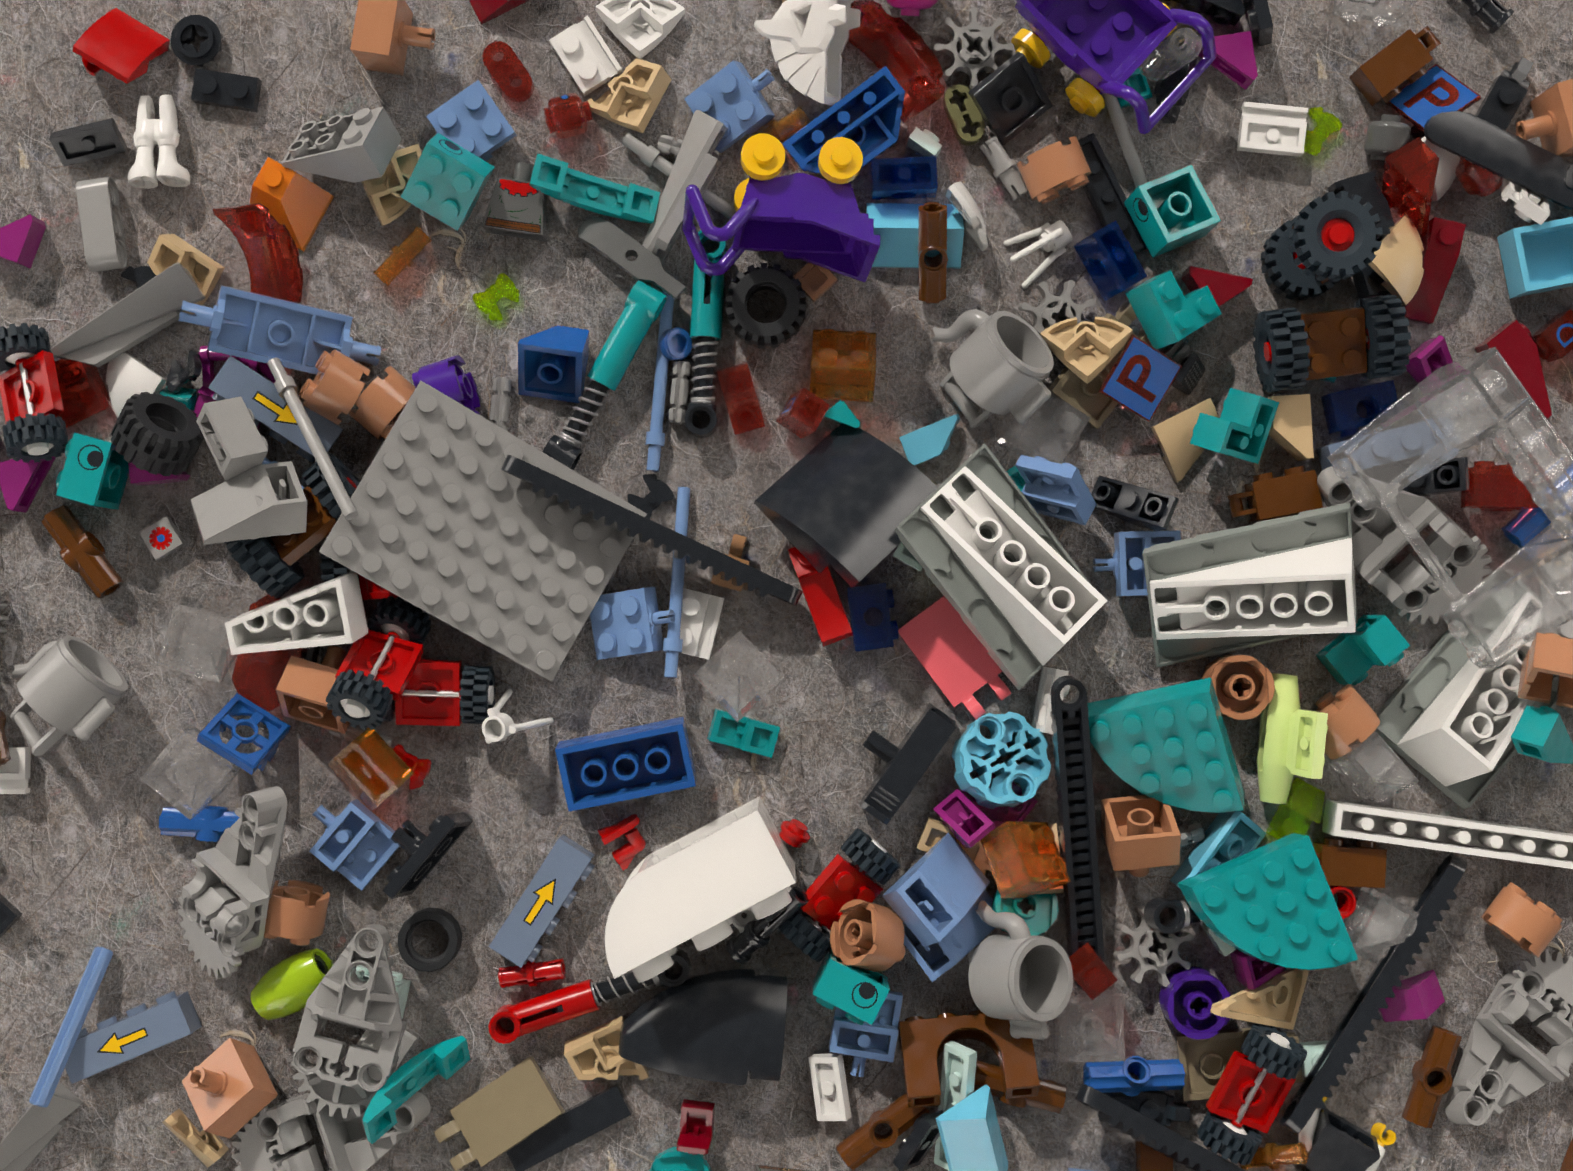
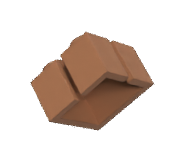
[1518,632,1573,708]

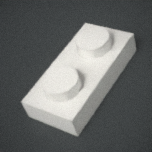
[808,1053,851,1121]

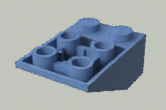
[882,833,990,946]
[903,890,995,982]

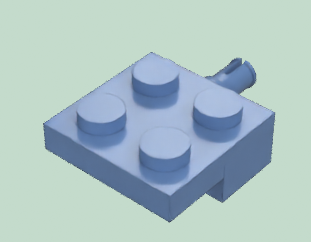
[684,60,775,153]
[426,80,517,161]
[1015,455,1097,525]
[1093,530,1181,596]
[590,587,675,660]
[309,799,400,891]
[829,991,903,1077]

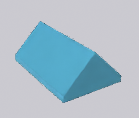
[866,203,964,269]
[1170,811,1267,888]
[936,1084,1008,1171]

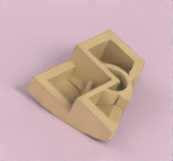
[162,1108,229,1168]

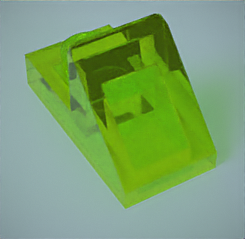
[1266,777,1325,839]

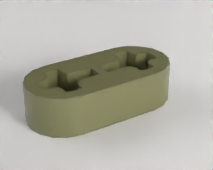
[943,84,985,146]

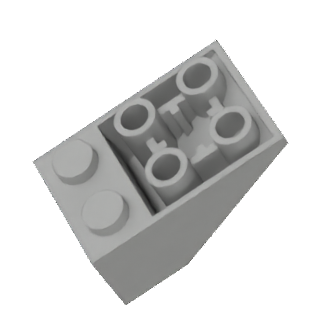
[281,107,402,183]
[196,397,268,481]
[191,461,307,545]

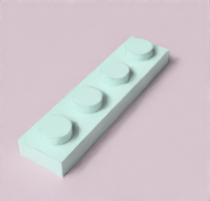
[934,1041,977,1171]

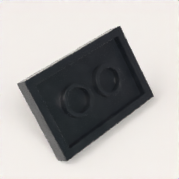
[382,812,473,899]

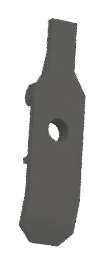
[578,216,686,300]

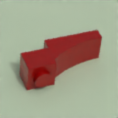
[788,547,853,647]

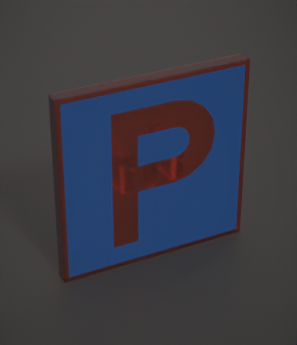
[1387,64,1481,132]
[1099,335,1182,422]

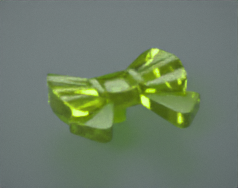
[1304,107,1343,156]
[473,273,520,321]

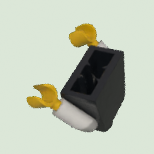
[1298,1097,1396,1171]

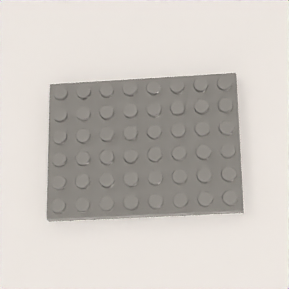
[319,380,647,682]

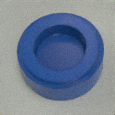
[659,327,692,360]

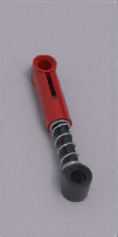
[1143,886,1356,934]
[488,949,691,1044]

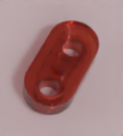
[483,41,534,102]

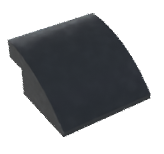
[754,423,938,588]

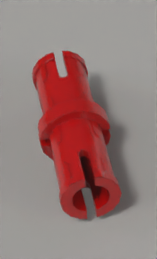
[498,958,566,988]

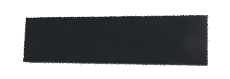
[1078,133,1147,262]
[506,1083,632,1171]

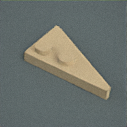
[1210,968,1309,1030]

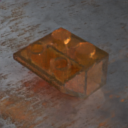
[809,329,876,402]
[327,727,414,811]
[980,821,1070,898]

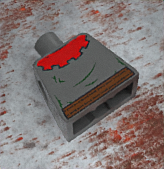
[482,162,548,242]

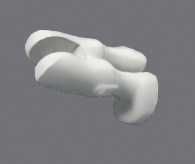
[128,94,190,189]

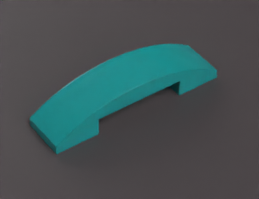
[529,153,661,224]
[363,1036,471,1144]

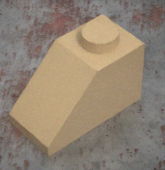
[1268,394,1314,461]

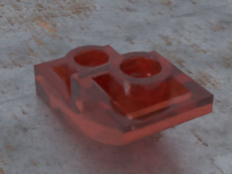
[717,362,765,435]

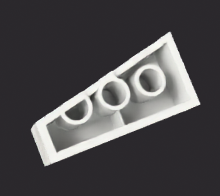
[225,571,369,655]

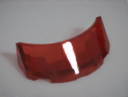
[848,0,945,123]
[212,203,303,303]

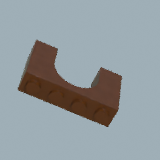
[899,1010,1040,1108]

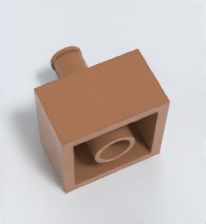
[350,0,435,75]
[1516,79,1573,158]
[276,646,350,734]
[1101,795,1181,877]
[182,1038,278,1139]

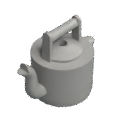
[932,309,1054,429]
[10,635,128,756]
[968,900,1073,1040]

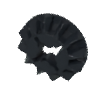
[171,15,223,67]

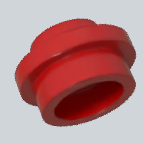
[779,819,810,848]

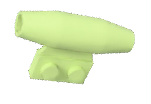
[1257,673,1328,804]

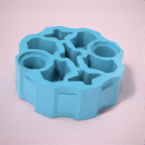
[951,711,1051,809]

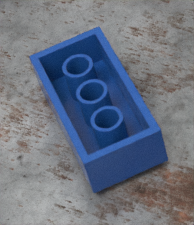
[555,717,697,812]

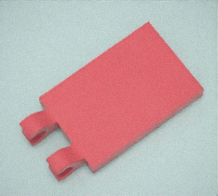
[897,595,1012,720]

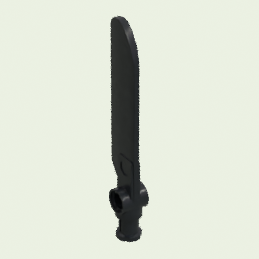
[1424,111,1573,210]

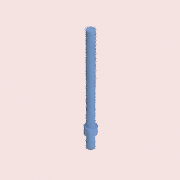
[645,290,674,472]
[663,487,690,678]

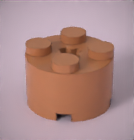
[1017,136,1092,204]
[299,349,370,425]
[348,366,416,440]
[1201,654,1275,720]
[1316,684,1380,760]
[264,880,330,946]
[1481,882,1563,958]
[830,899,905,972]

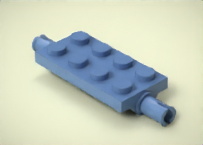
[179,285,381,375]

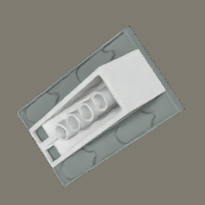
[894,443,1108,690]
[1143,503,1358,668]
[1373,567,1558,809]

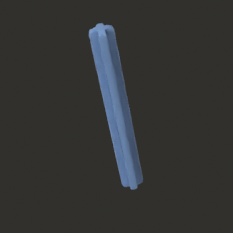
[29,947,113,1107]

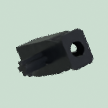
[1328,170,1395,300]
[859,703,956,825]

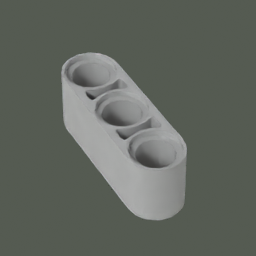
[76,177,128,272]

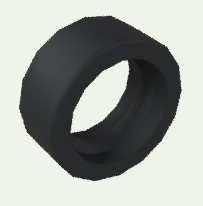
[397,907,462,972]

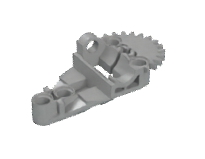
[1317,466,1493,625]
[178,786,288,979]
[291,924,407,1118]
[1445,952,1573,1126]
[232,1092,431,1171]

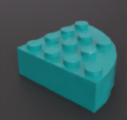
[1087,677,1245,813]
[1178,833,1358,970]

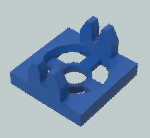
[197,693,291,775]

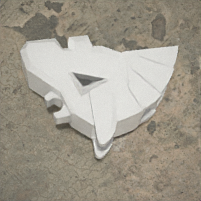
[754,0,861,105]

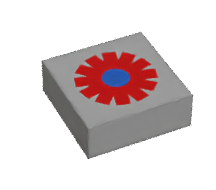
[139,516,186,560]

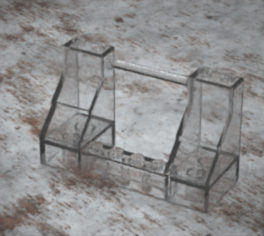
[1327,347,1573,669]

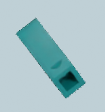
[1511,705,1573,764]

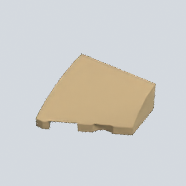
[585,58,672,133]
[147,234,225,314]
[1151,398,1218,483]
[564,1016,649,1080]

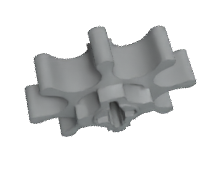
[933,7,1014,90]
[1018,280,1095,351]
[1113,906,1194,987]

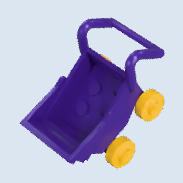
[1011,0,1217,134]
[682,133,880,283]

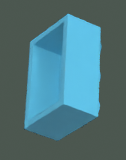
[1497,217,1573,299]

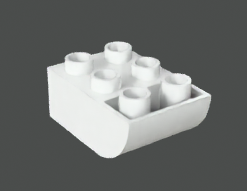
[605,796,796,983]

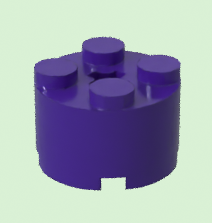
[412,355,480,415]
[1159,966,1230,1039]

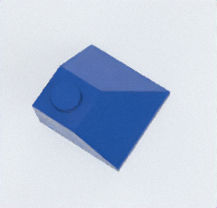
[518,325,589,403]

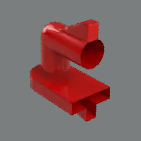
[598,814,646,871]

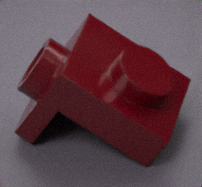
[677,1099,715,1155]

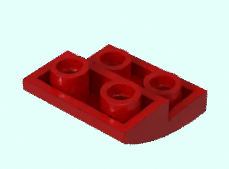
[72,8,170,84]

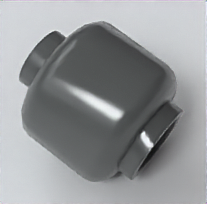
[1364,114,1411,163]

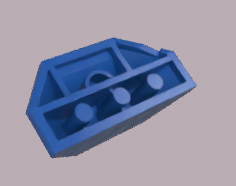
[782,66,905,175]

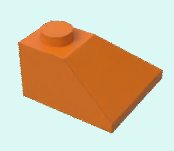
[247,157,334,252]

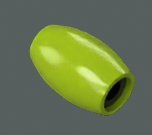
[250,948,333,1020]

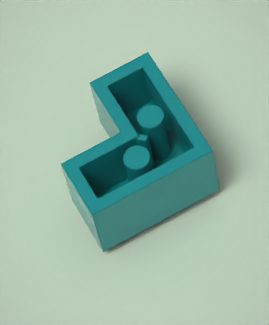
[1125,270,1222,350]
[1190,388,1279,464]
[1315,615,1410,686]

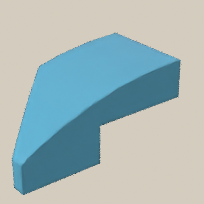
[899,414,960,466]

